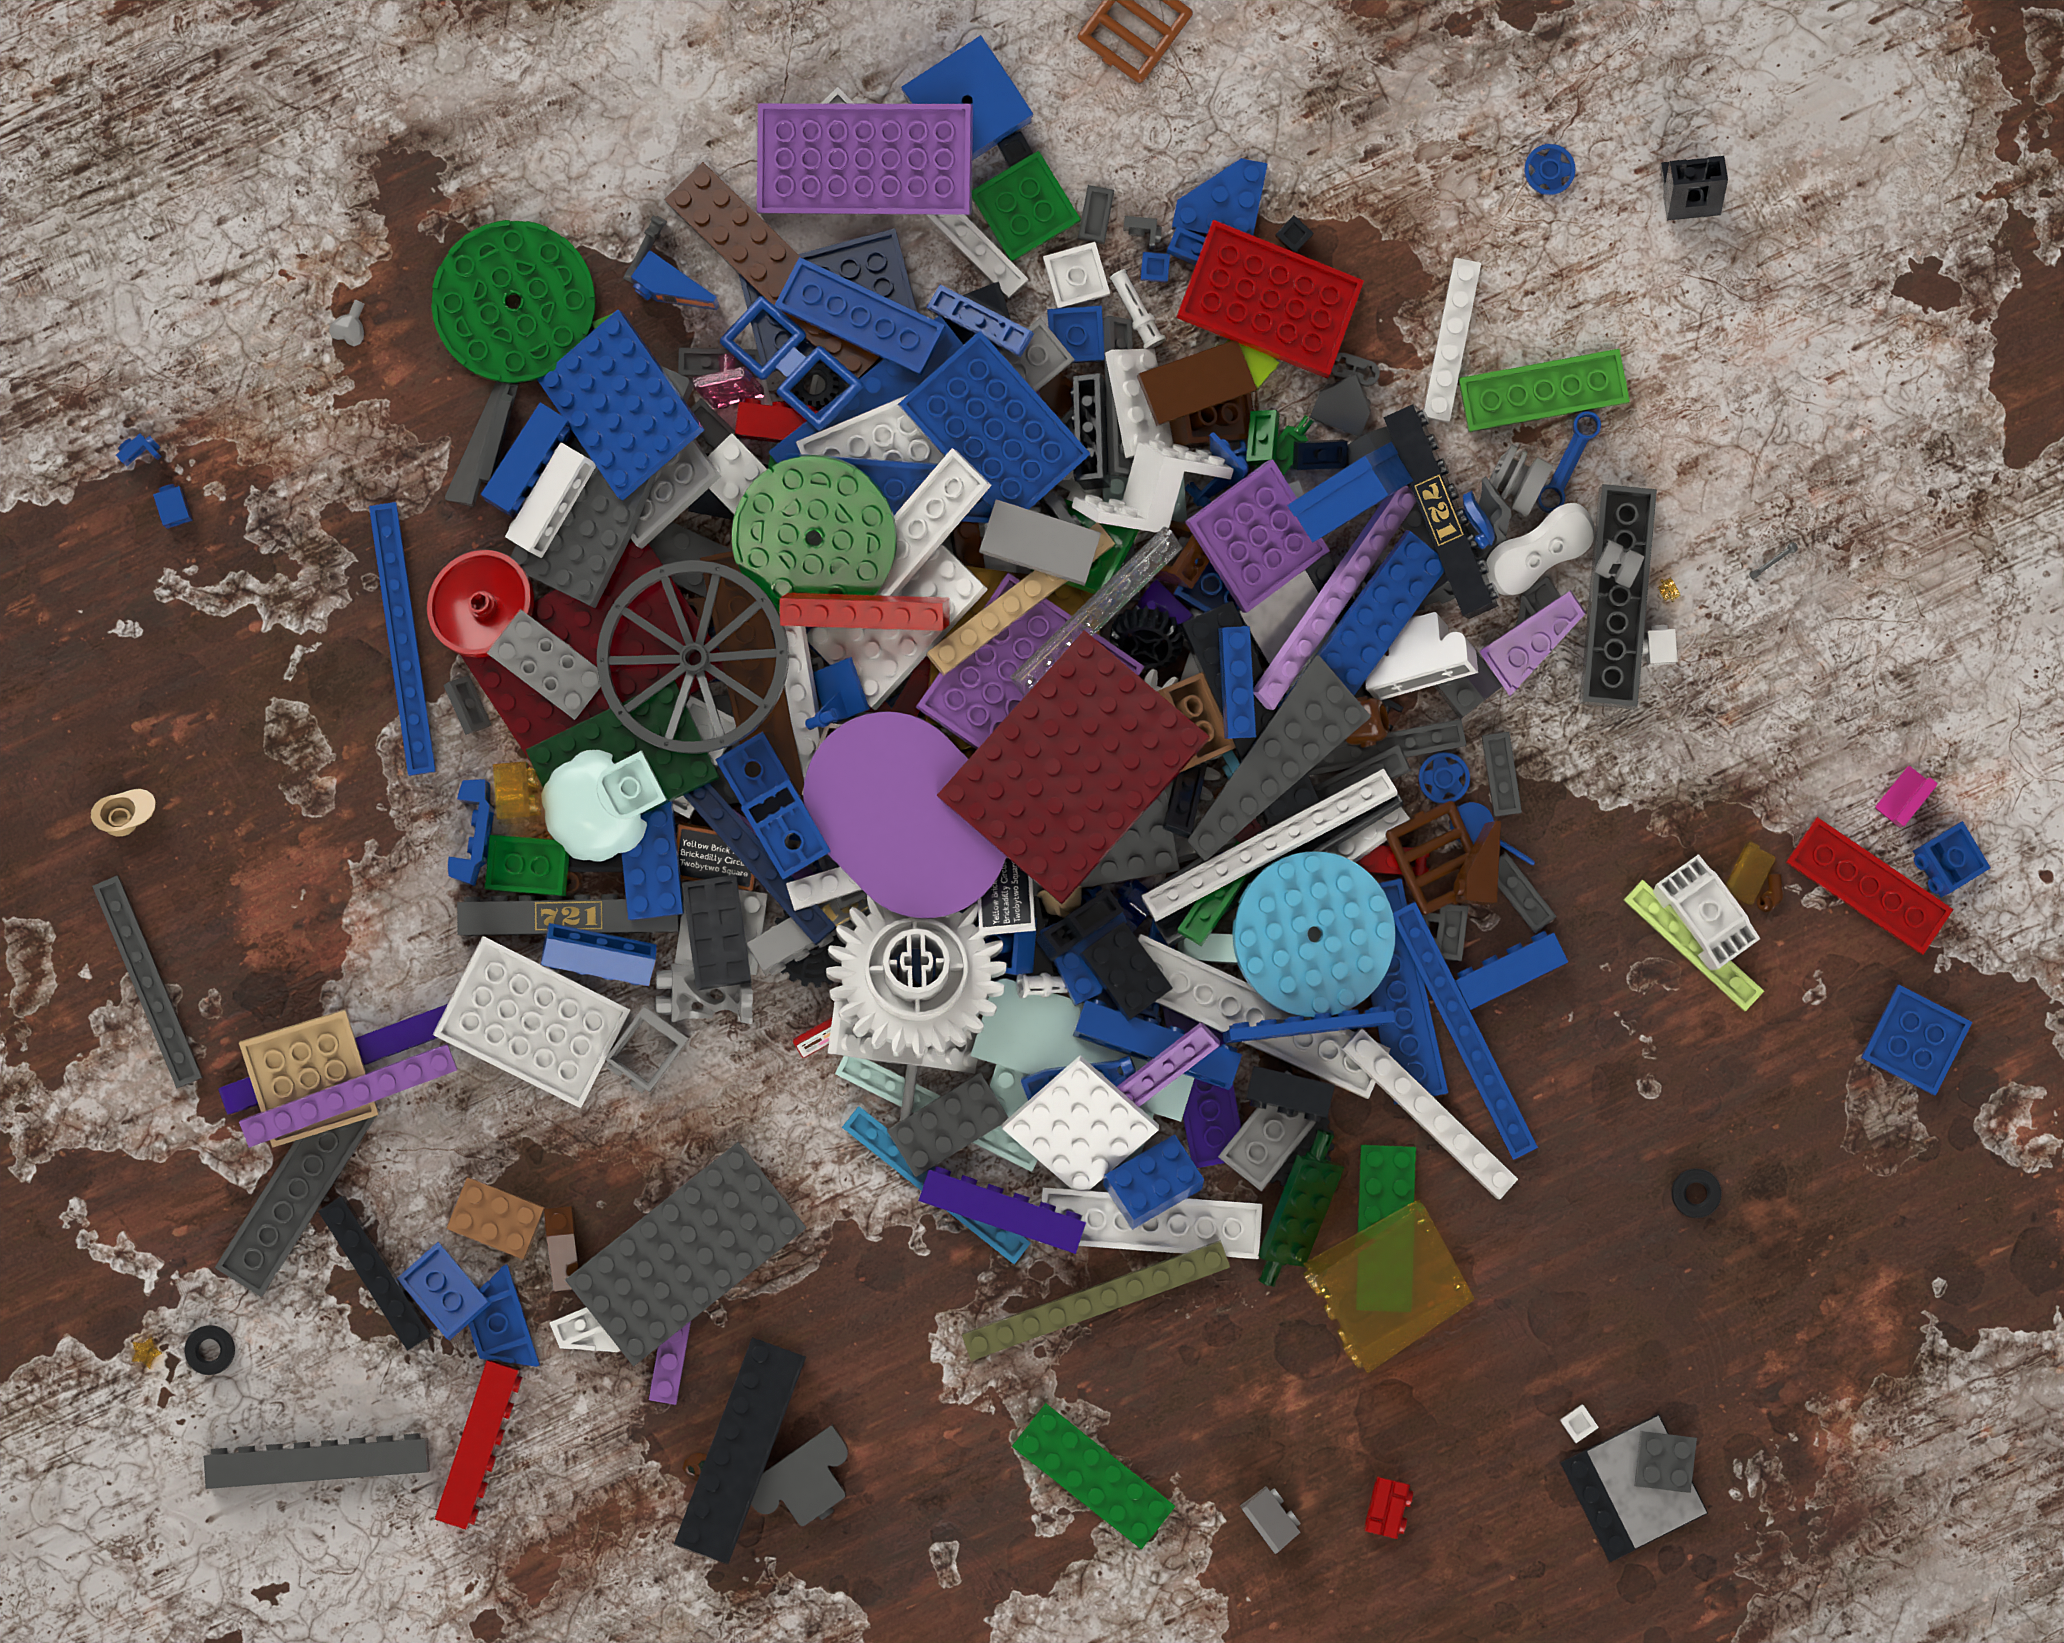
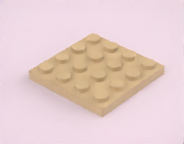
[239,1009,379,1147]

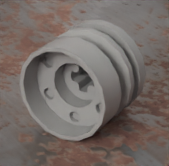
[1489,444,1553,516]

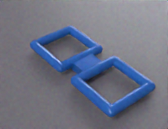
[720,296,863,431]

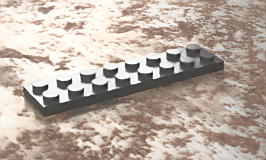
[215,1108,381,1297]

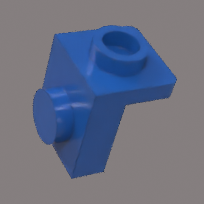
[116,434,162,466]

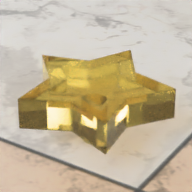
[131,1337,163,1369]

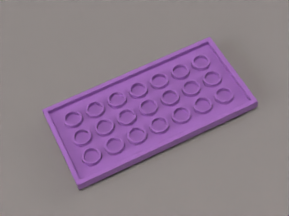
[757,103,973,215]

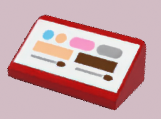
[793,1018,832,1058]

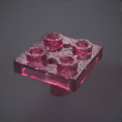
[693,354,764,409]

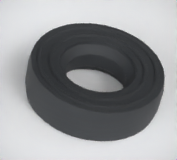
[1671,1168,1722,1218]
[184,1325,235,1375]

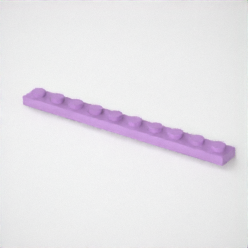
[1253,485,1417,710]

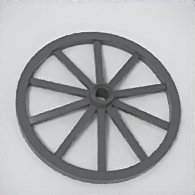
[597,560,789,754]

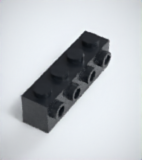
[1071,373,1111,490]

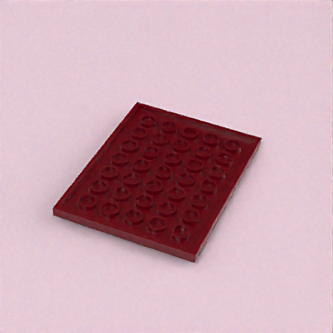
[460,538,724,764]
[937,630,1210,904]

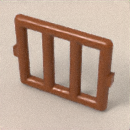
[1077,0,1193,83]

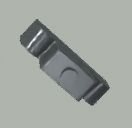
[752,1424,848,1526]

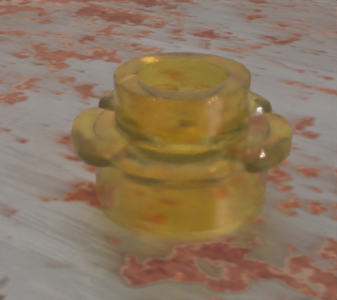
[1658,577,1681,603]

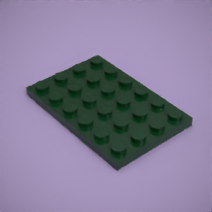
[526,680,720,816]

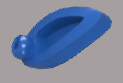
[1463,491,1495,549]

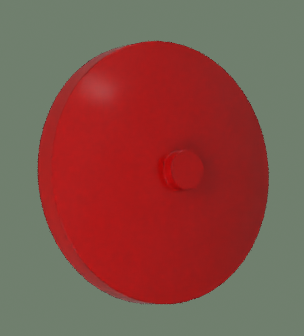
[427,550,534,658]

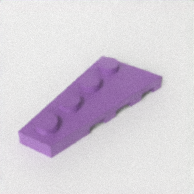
[1479,590,1586,696]

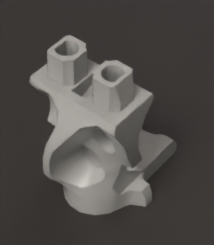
[655,963,753,1024]

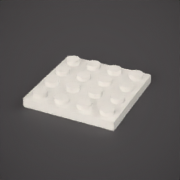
[1002,1055,1159,1191]

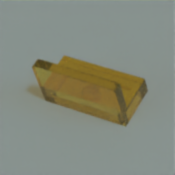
[1725,841,1775,905]

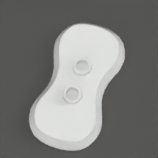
[1486,503,1595,596]

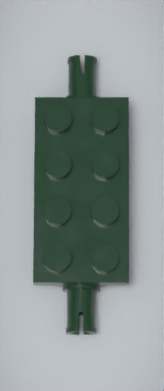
[1258,1129,1344,1287]

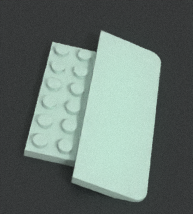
[970,978,1194,1160]

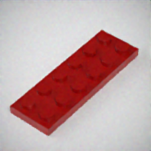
[1785,817,1954,955]

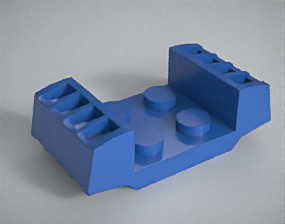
[448,779,495,886]

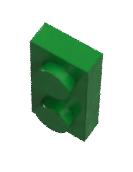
[1246,410,1280,466]

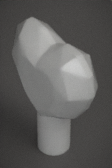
[329,300,364,346]

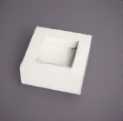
[1560,1404,1599,1443]

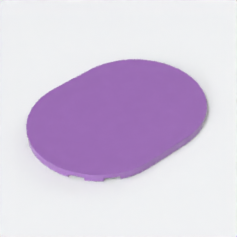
[803,712,1006,919]

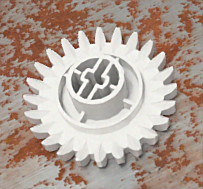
[826,895,1006,1059]

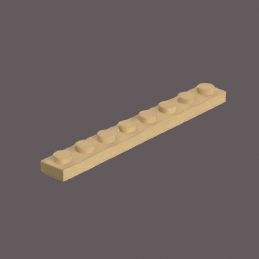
[926,522,1115,676]

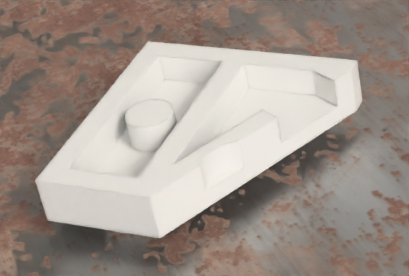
[550,1307,621,1352]

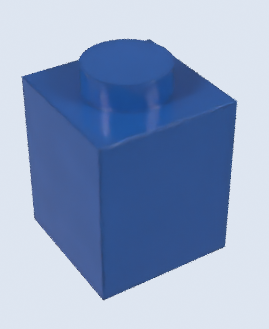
[153,484,193,529]

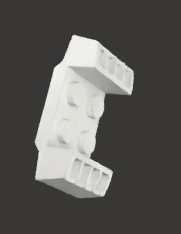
[1653,854,1760,970]

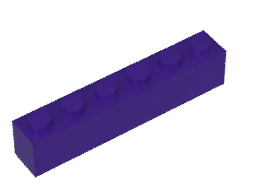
[918,1166,1086,1254]

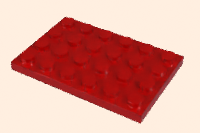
[1176,220,1364,379]

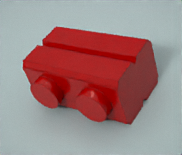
[1364,1476,1414,1539]

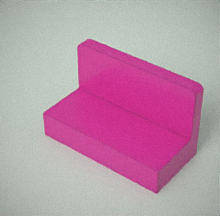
[1875,766,1938,828]

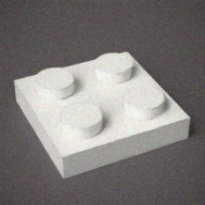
[1043,242,1110,309]

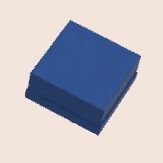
[901,35,1034,161]
[1287,442,1413,543]

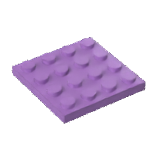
[1185,460,1330,613]

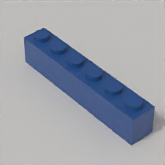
[1073,999,1242,1090]

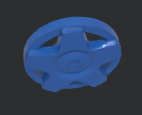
[1524,144,1576,195]
[1418,752,1470,804]

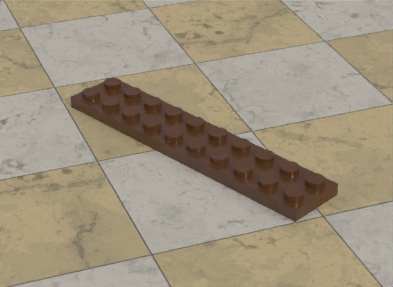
[664,162,882,379]
[700,551,804,801]

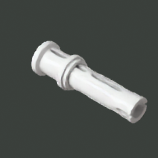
[1110,269,1166,349]
[1016,973,1068,998]

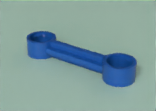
[1536,411,1601,513]

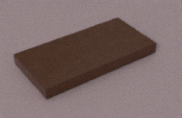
[1137,340,1257,426]

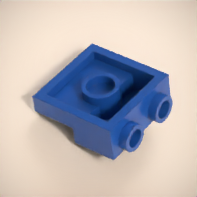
[1913,821,1991,898]

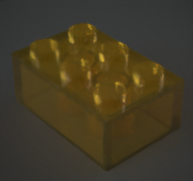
[493,761,541,825]

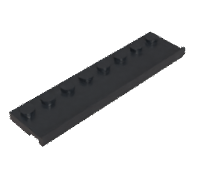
[674,1337,806,1565]

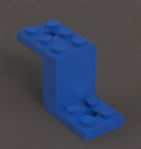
[715,732,831,879]

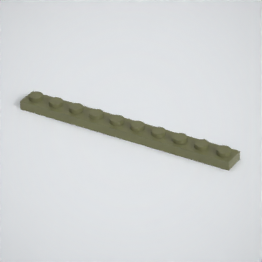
[962,1240,1230,1361]

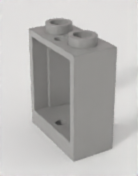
[605,1006,690,1093]

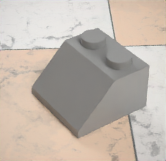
[1240,1486,1301,1554]

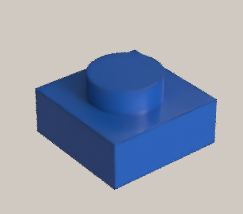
[1140,252,1170,283]

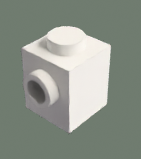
[1642,625,1678,666]

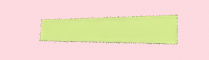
[1624,880,1764,1012]

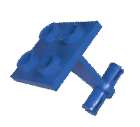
[1185,432,1249,508]
[805,657,869,730]

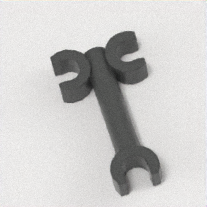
[623,215,667,283]

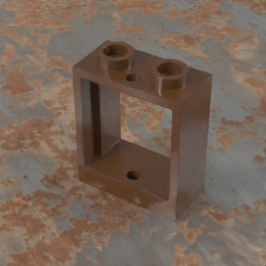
[1136,520,1210,589]

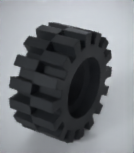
[790,361,839,411]

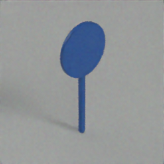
[1450,802,1535,865]

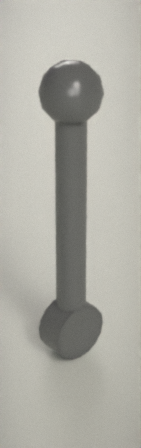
[1749,542,1798,579]

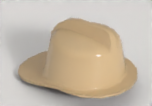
[91,789,156,837]
[1037,886,1085,918]

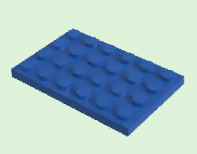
[537,309,705,500]
[898,330,1091,510]

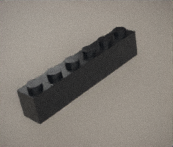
[318,1196,434,1351]

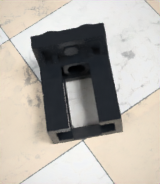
[1660,155,1728,221]

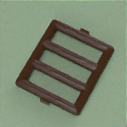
[1385,801,1474,915]

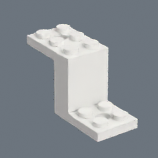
[1072,440,1234,534]
[828,1001,982,1074]

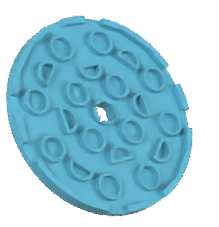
[1232,851,1395,1017]

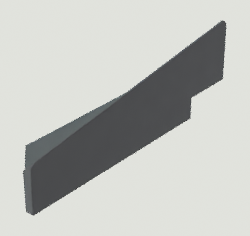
[445,381,519,508]

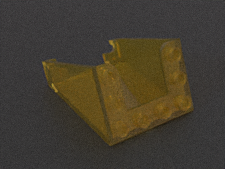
[1303,1200,1475,1373]

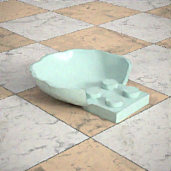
[541,750,667,861]

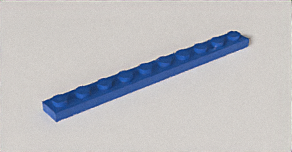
[369,502,436,776]
[1392,901,1538,1160]

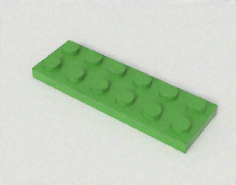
[1458,349,1630,433]

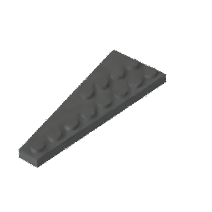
[1186,655,1371,861]

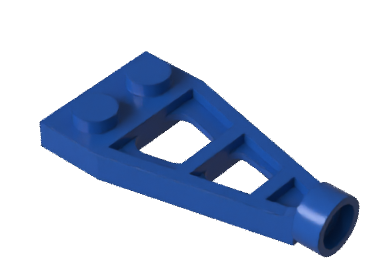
[1020,1055,1136,1101]

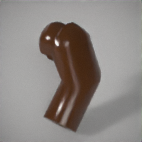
[1756,874,1783,912]

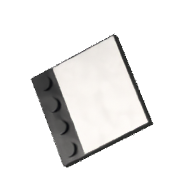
[1236,554,1355,697]
[1559,1414,1708,1562]

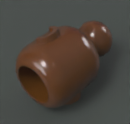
[1345,696,1389,747]

